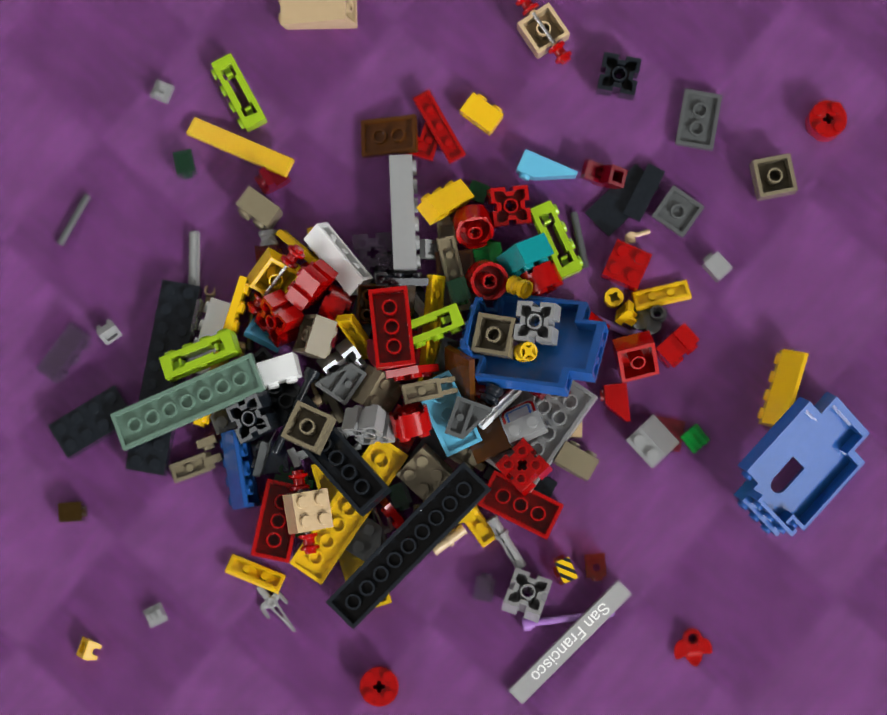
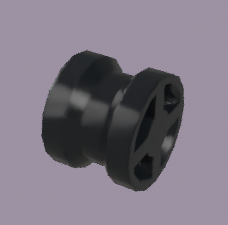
[480,383,504,406]

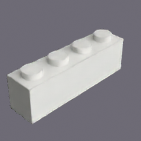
[304,222,374,296]
[187,297,231,375]
[256,352,303,390]

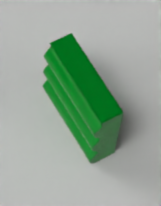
[680,423,710,454]

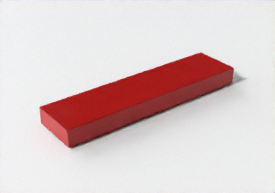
[412,89,466,165]

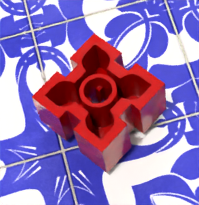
[487,185,532,228]
[285,259,339,312]
[255,289,304,348]
[656,322,700,369]
[495,438,553,496]

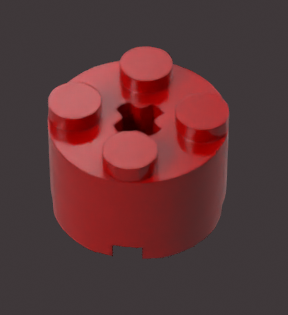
[805,100,847,142]
[453,204,494,249]
[465,259,508,300]
[519,260,564,296]
[318,284,357,328]
[389,403,432,442]
[360,666,399,707]

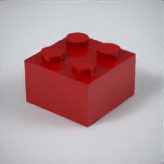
[601,239,653,292]
[612,330,660,383]

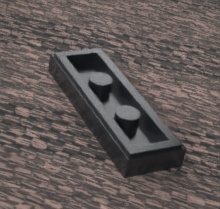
[623,163,665,223]

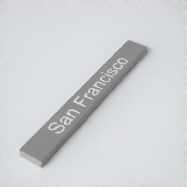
[508,580,632,704]

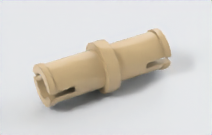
[432,523,468,556]

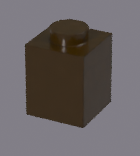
[58,501,88,523]

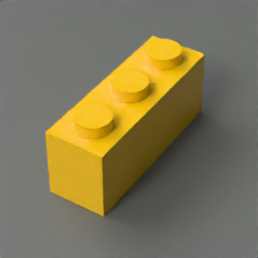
[416,179,475,225]

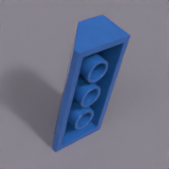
[220,429,261,510]

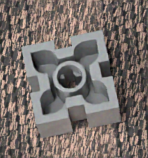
[513,301,561,346]
[316,338,368,375]
[341,404,395,445]
[501,568,552,623]

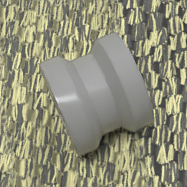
[258,229,279,248]

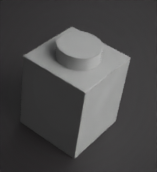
[701,251,733,283]

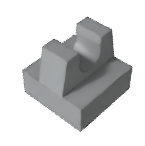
[150,79,175,105]
[417,239,439,260]
[96,318,123,345]
[287,447,309,469]
[143,602,169,628]

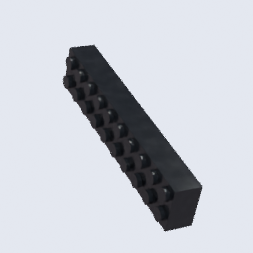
[125,279,203,477]
[253,346,392,517]
[326,461,492,630]

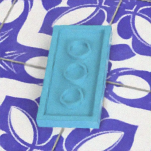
[421,370,482,457]

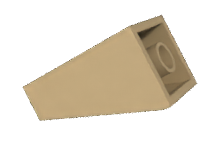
[278,0,358,30]

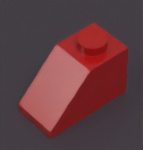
[599,383,631,423]

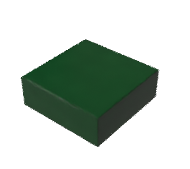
[469,179,490,205]

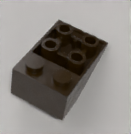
[356,283,416,323]

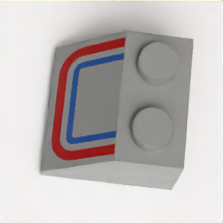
[499,397,549,447]

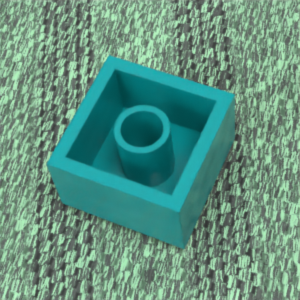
[496,233,554,277]

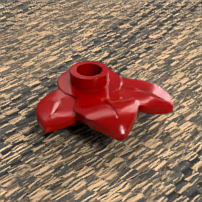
[674,628,713,667]

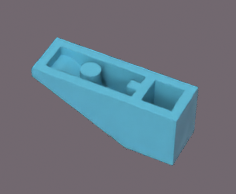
[516,149,578,181]

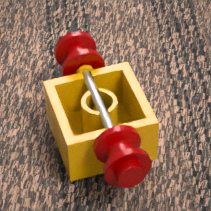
[247,244,305,315]

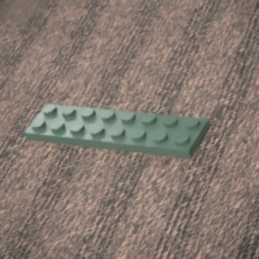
[110,353,266,451]

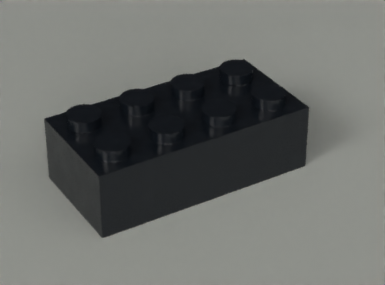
[48,385,129,459]

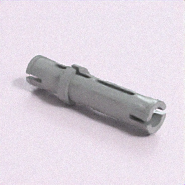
[486,515,527,569]

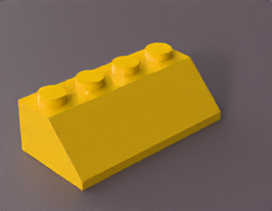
[757,349,809,427]

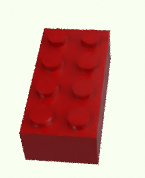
[368,285,416,370]
[477,470,564,540]
[250,479,305,563]

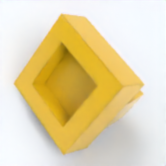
[615,299,638,327]
[76,636,102,661]

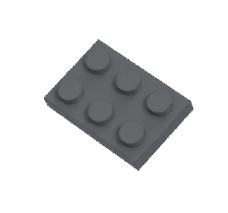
[675,88,722,151]

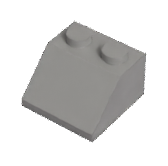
[625,414,680,469]

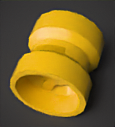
[506,275,533,299]

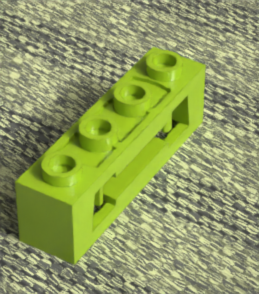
[210,53,268,133]
[530,200,583,280]
[411,303,465,349]
[159,328,242,382]

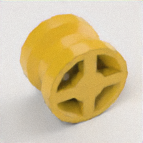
[603,288,624,308]
[513,342,538,362]

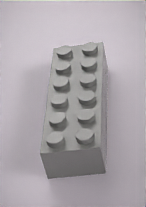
[389,154,421,274]

